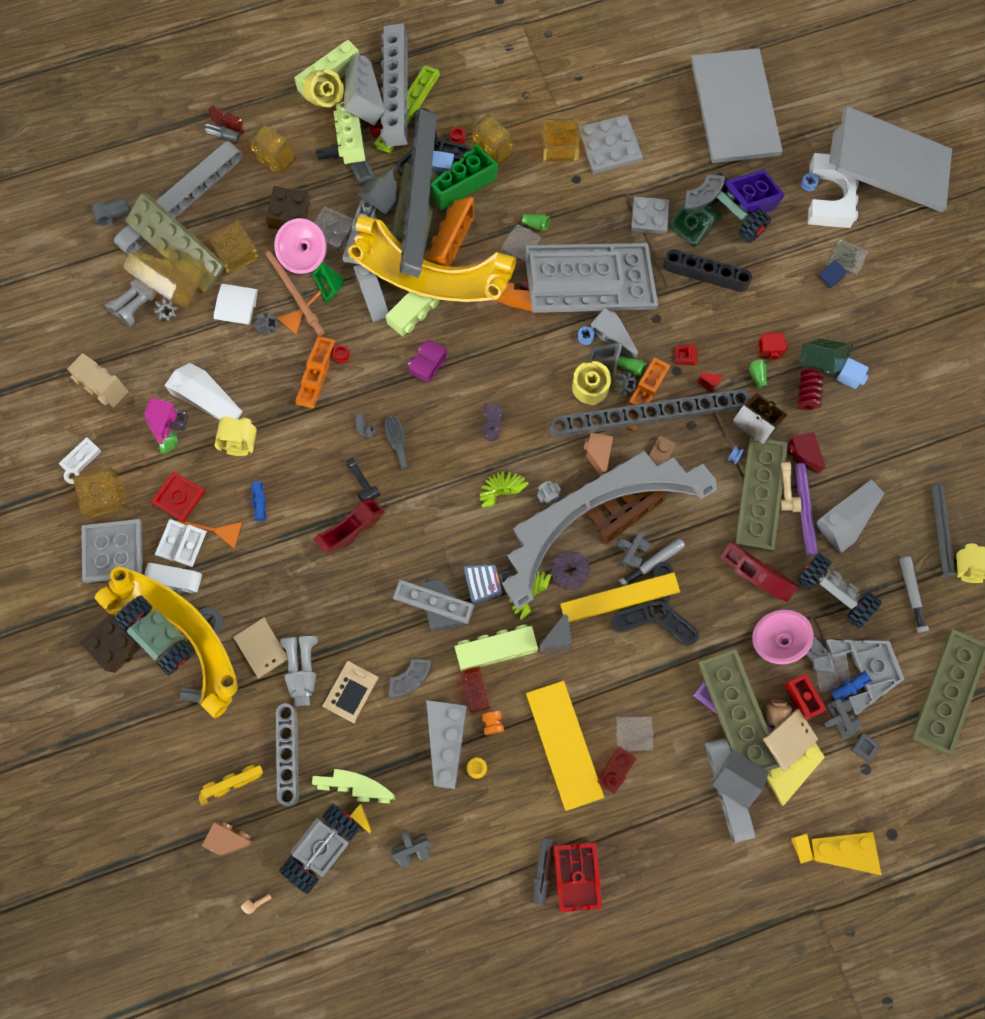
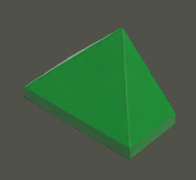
[312,263,344,303]

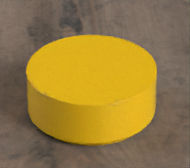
[467,757,487,779]

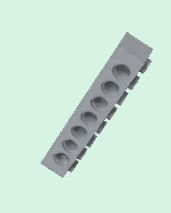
[381,23,408,147]

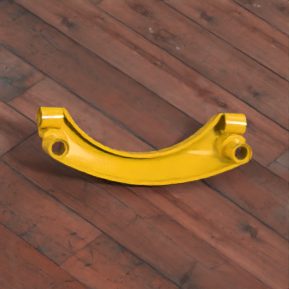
[348,215,516,302]
[95,566,238,719]

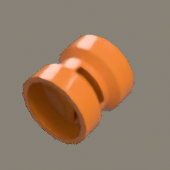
[481,711,504,735]

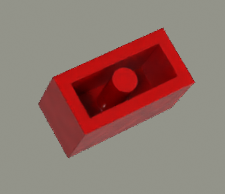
[783,674,826,720]

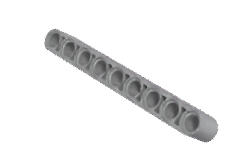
[114,141,243,255]

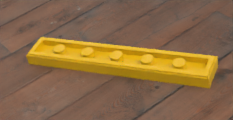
[560,573,680,623]

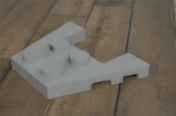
[825,639,904,716]

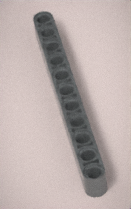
[399,109,437,278]
[548,389,750,438]

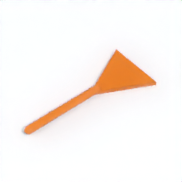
[277,284,328,334]
[176,520,243,549]

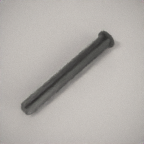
[931,484,958,578]

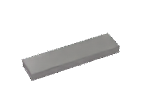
[393,580,474,624]

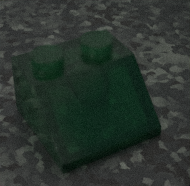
[668,199,722,247]
[800,338,854,374]

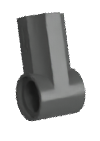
[92,197,131,226]

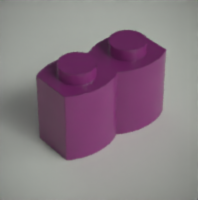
[408,339,448,383]

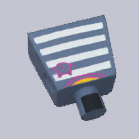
[464,565,510,606]

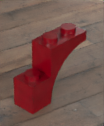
[314,498,385,554]

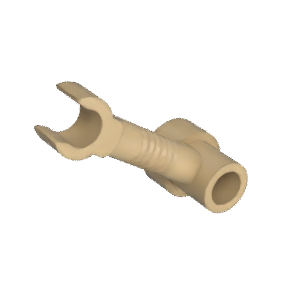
[780,462,801,512]

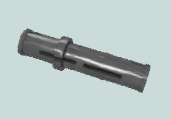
[532,838,554,905]

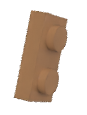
[649,436,676,467]

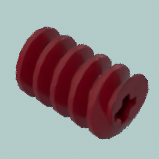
[797,368,824,411]

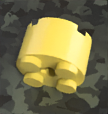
[304,70,344,107]
[572,361,611,405]
[215,416,257,456]
[956,544,985,583]

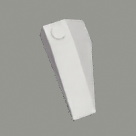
[165,363,242,421]

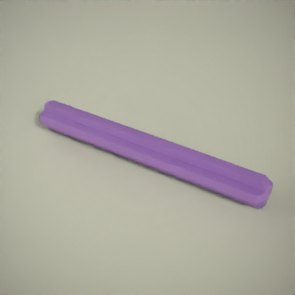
[794,463,817,556]

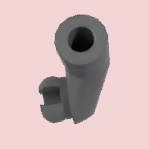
[355,414,376,438]

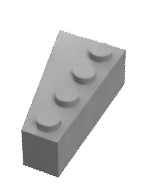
[344,53,385,125]
[426,700,467,790]

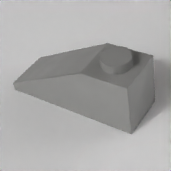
[354,265,389,323]
[591,308,638,359]

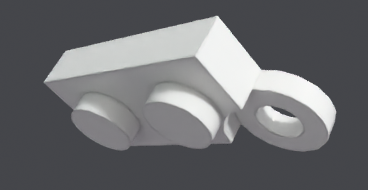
[59,437,102,484]

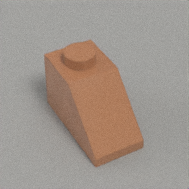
[584,433,613,475]

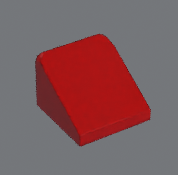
[675,344,698,366]
[697,372,723,392]

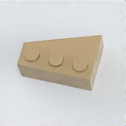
[67,353,129,408]

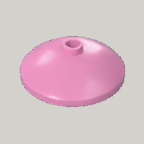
[275,218,327,274]
[752,610,814,664]

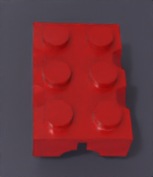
[553,843,602,913]

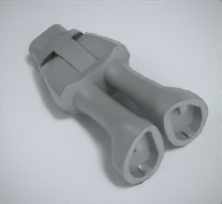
[105,269,166,328]
[280,636,318,707]

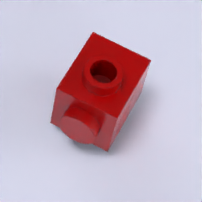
[758,332,788,360]

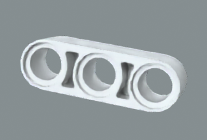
[144,563,202,594]

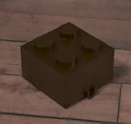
[266,186,310,230]
[732,393,788,444]
[80,614,141,673]

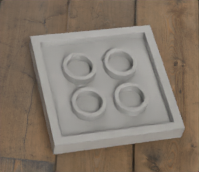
[577,115,643,174]
[82,519,143,583]

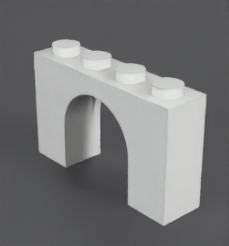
[808,153,859,228]

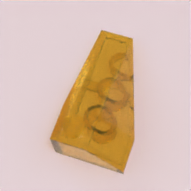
[123,252,205,309]

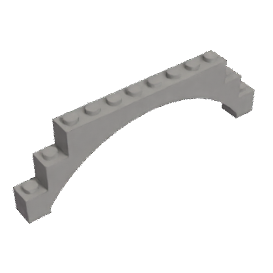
[502,451,717,609]

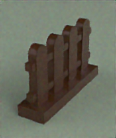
[583,491,666,544]

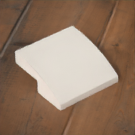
[214,284,258,325]
[155,519,207,567]

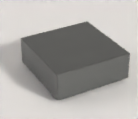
[851,733,880,762]

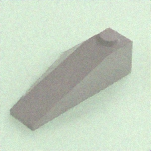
[814,479,885,554]

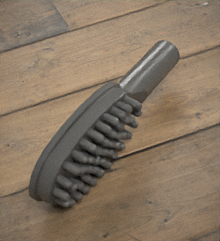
[385,416,409,470]

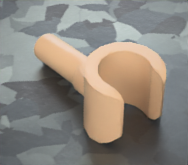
[241,894,272,914]

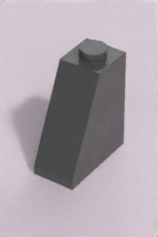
[421,578,470,633]

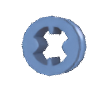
[801,173,819,192]
[577,326,594,345]
[728,445,744,464]

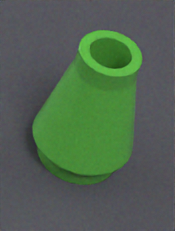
[522,214,550,232]
[617,356,646,377]
[748,360,768,389]

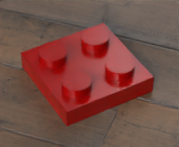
[151,471,206,523]

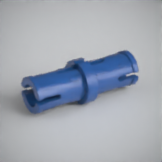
[251,481,267,521]
[830,671,873,700]

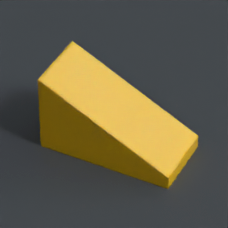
[350,804,372,834]
[791,834,813,864]

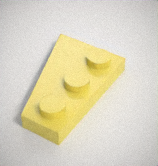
[767,742,825,806]

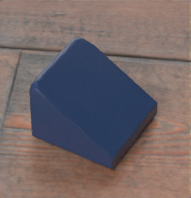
[818,260,847,288]

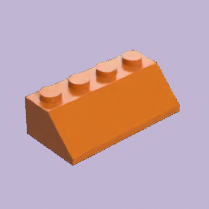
[424,197,474,266]

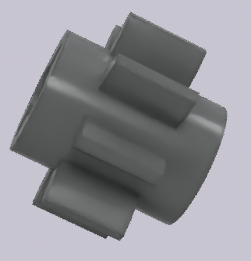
[254,312,278,336]
[613,372,636,396]

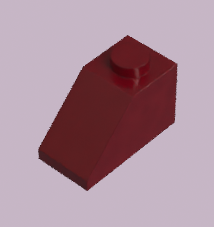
[787,432,826,474]

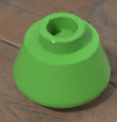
[156,431,178,454]

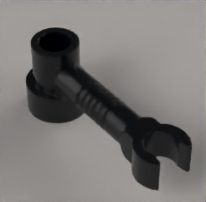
[346,457,381,502]

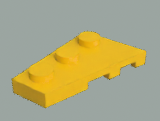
[198,765,263,806]
[810,832,882,875]

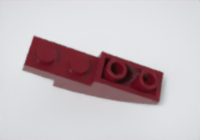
[720,541,799,602]

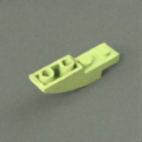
[312,769,395,804]

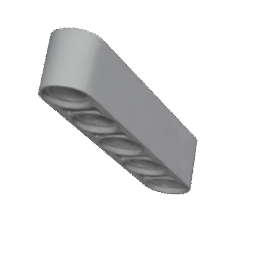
[276,703,299,806]
[705,738,755,843]

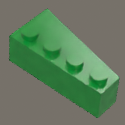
[430,143,498,210]

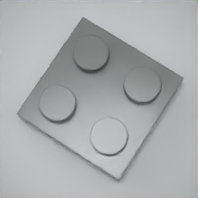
[631,197,669,234]

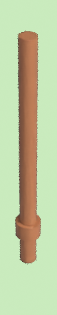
[266,251,325,336]

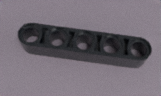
[663,249,752,292]

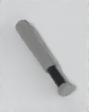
[618,538,685,587]
[899,556,929,633]

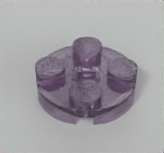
[551,551,590,590]

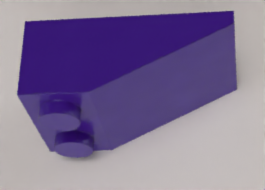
[725,169,785,212]

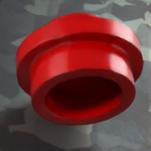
[449,127,466,144]
[332,345,351,363]

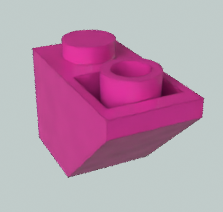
[145,398,177,444]

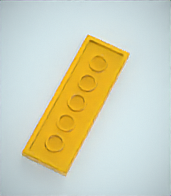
[526,681,604,811]

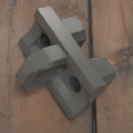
[616,532,651,569]
[824,699,862,739]
[391,829,430,868]

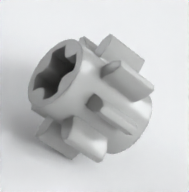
[154,297,178,321]
[537,481,561,505]

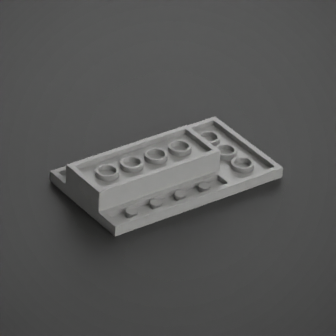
[691,48,783,163]
[829,106,952,212]
[524,243,658,313]

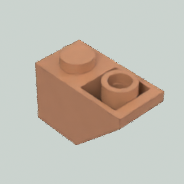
[202,821,254,856]

